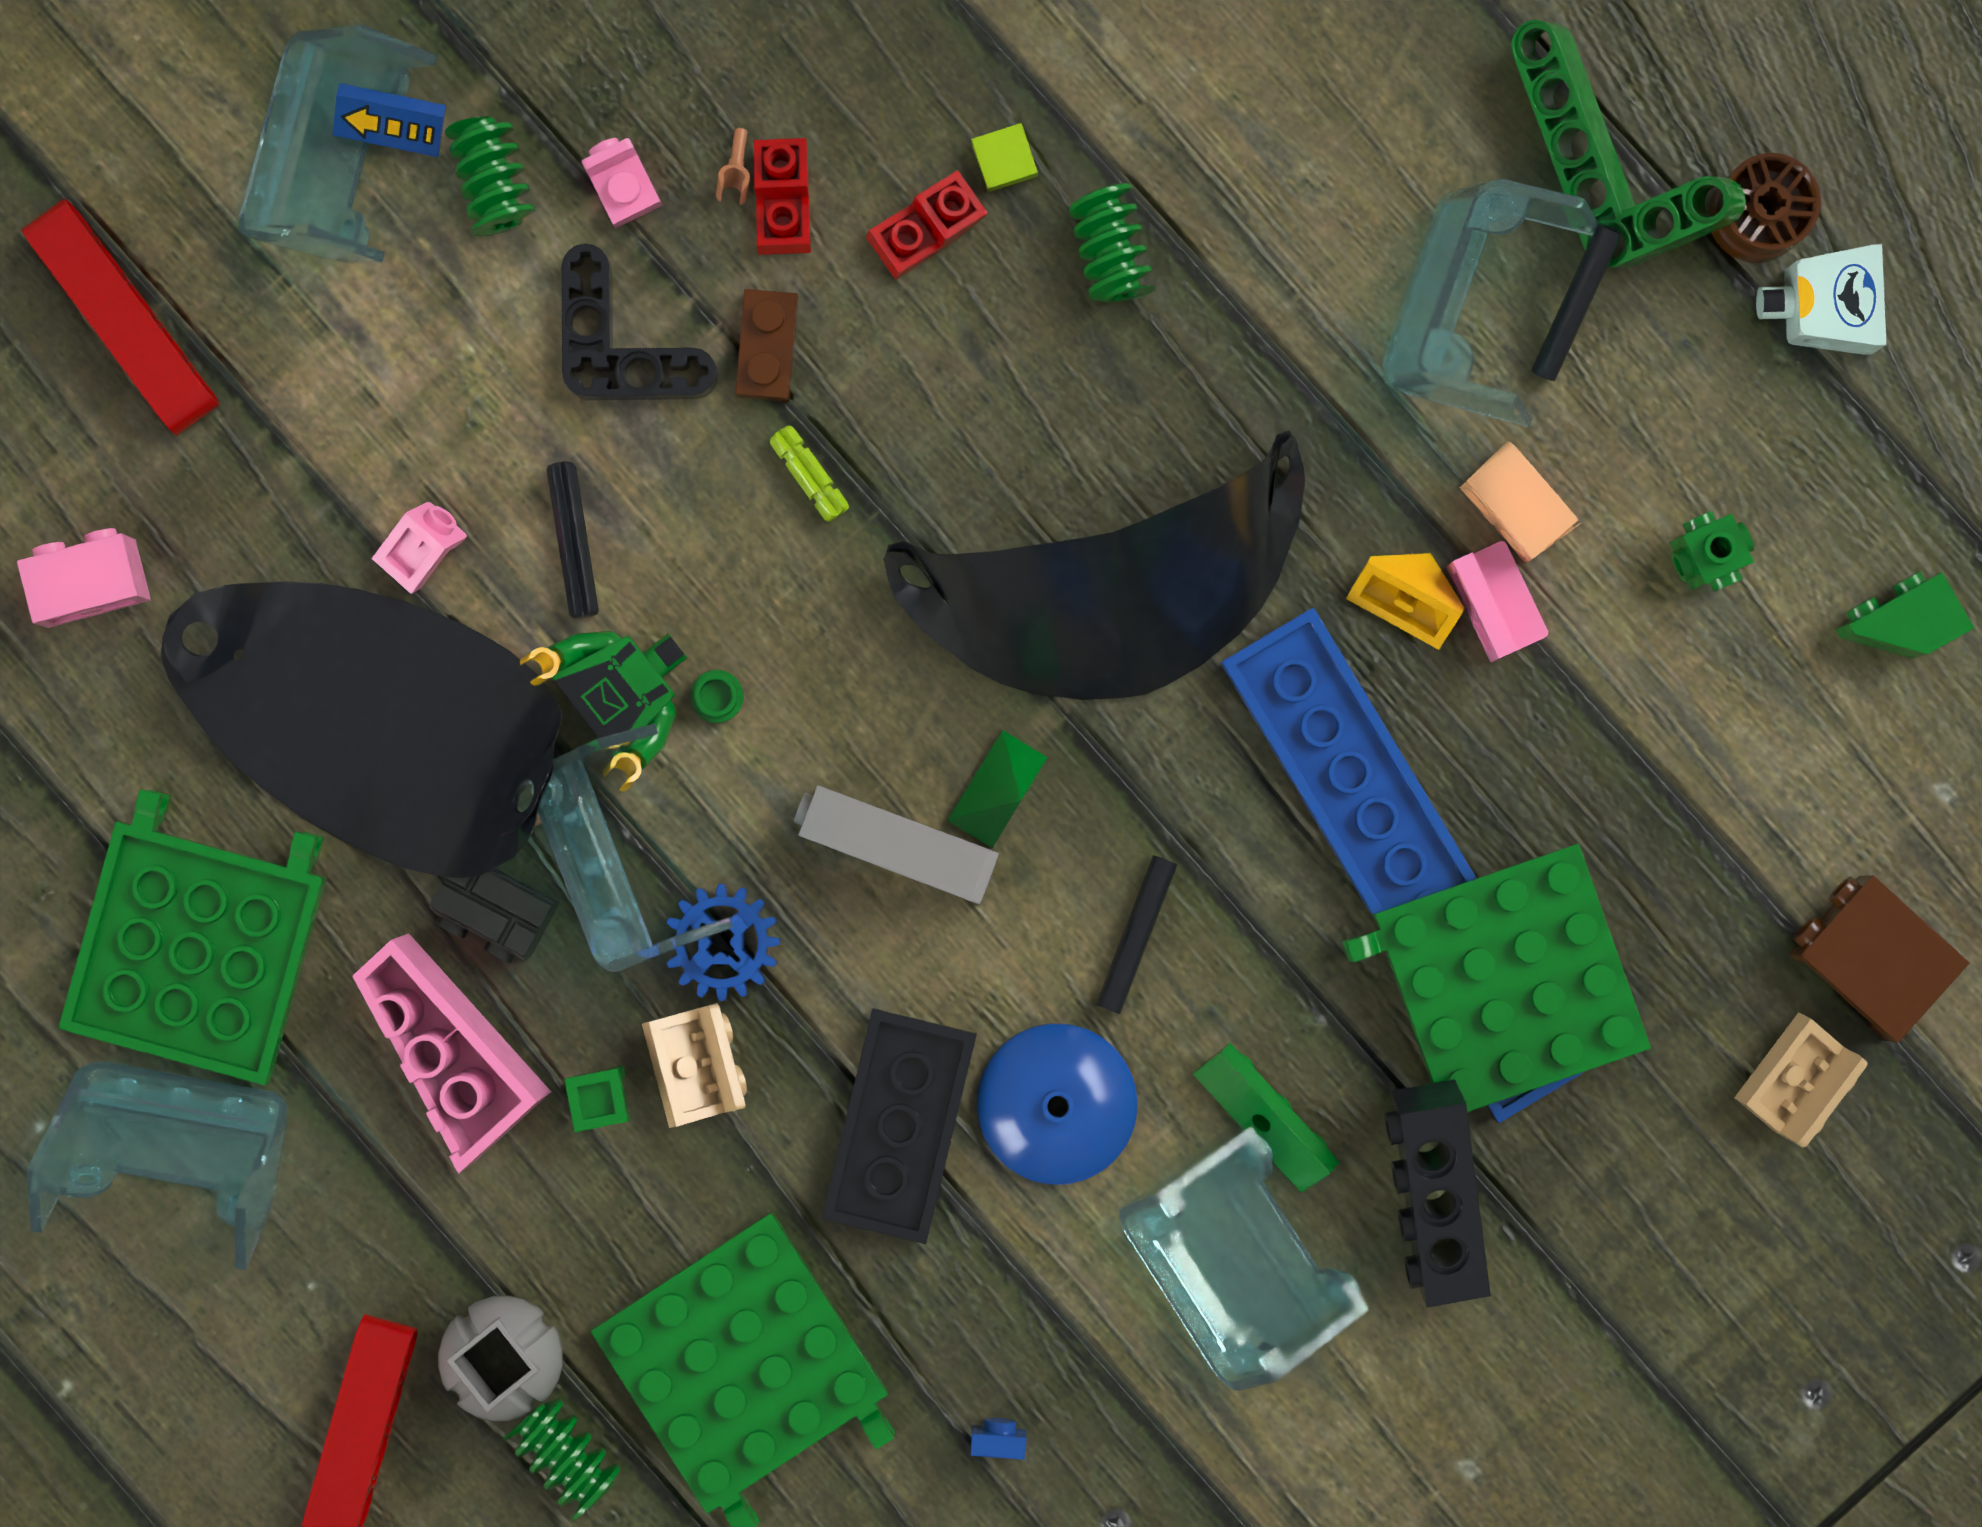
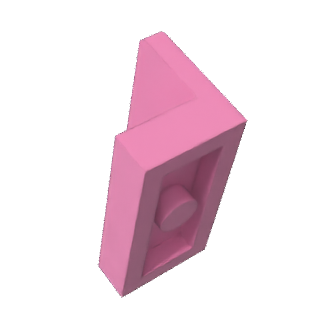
[1446,541,1548,662]

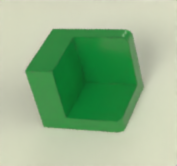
[564,1066,630,1132]

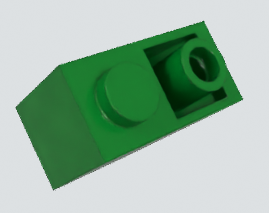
[1835,571,1974,659]

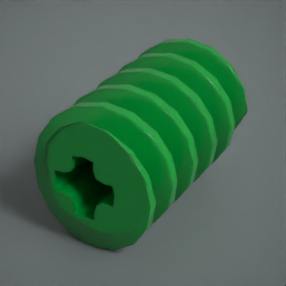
[445,116,536,237]
[1069,183,1156,303]
[502,1398,620,1521]

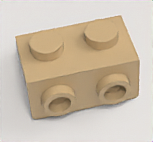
[642,1003,747,1128]
[1734,1012,1868,1148]

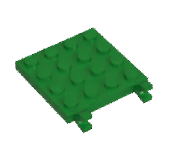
[58,789,327,1085]
[1342,844,1651,1112]
[590,1211,896,1527]

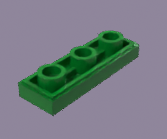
[1193,1043,1340,1193]

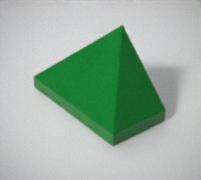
[947,730,1048,848]

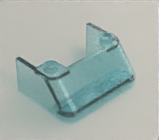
[239,24,437,263]
[1383,179,1598,427]
[530,723,733,972]
[27,1062,287,1270]

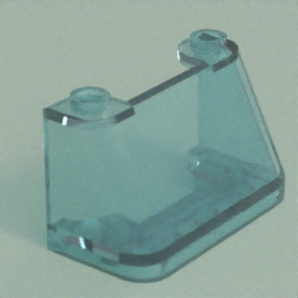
[1119,1126,1369,1391]

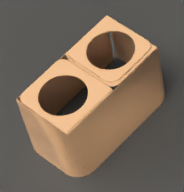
[1459,441,1581,563]

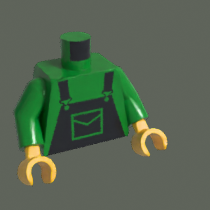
[520,630,688,792]

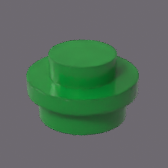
[690,670,744,723]

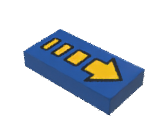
[332,83,446,157]

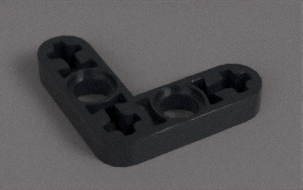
[561,243,719,400]

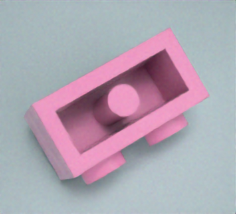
[17,528,151,628]

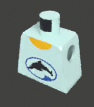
[1756,244,1886,355]

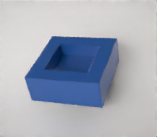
[971,1418,1026,1460]

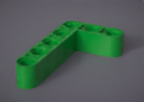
[1511,19,1746,268]

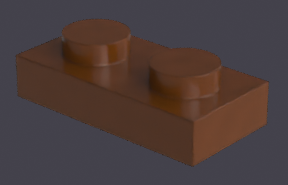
[735,289,799,402]

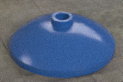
[977,1023,1137,1185]

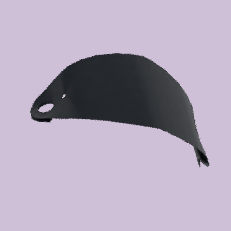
[883,430,1305,700]
[161,581,562,878]

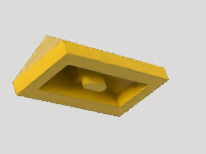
[1346,553,1465,650]

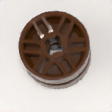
[1708,153,1821,263]

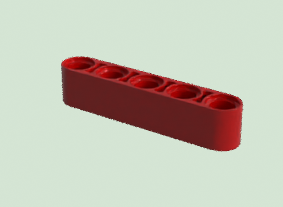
[21,198,221,436]
[301,1314,418,1527]

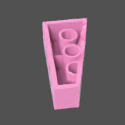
[352,933,551,1174]

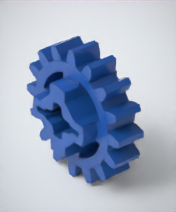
[663,884,781,1001]

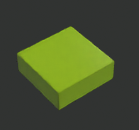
[971,123,1038,193]

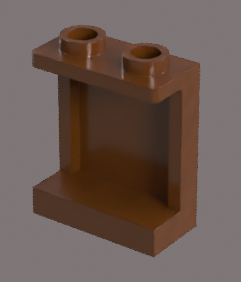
[1789,875,1970,1043]

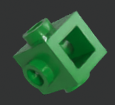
[1669,511,1754,592]

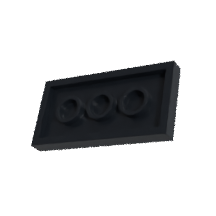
[821,1008,977,1244]

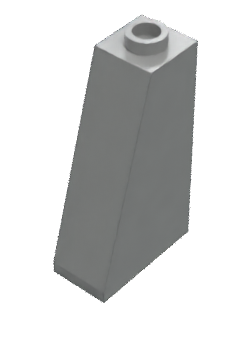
[794,785,999,905]

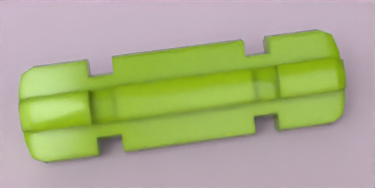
[769,425,849,522]

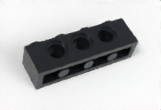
[1384,1079,1491,1308]

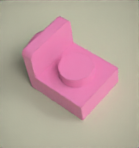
[581,138,663,229]
[372,502,467,594]

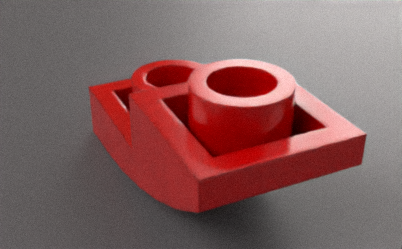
[754,138,811,255]
[866,170,988,280]

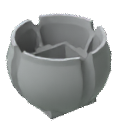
[438,1296,563,1421]

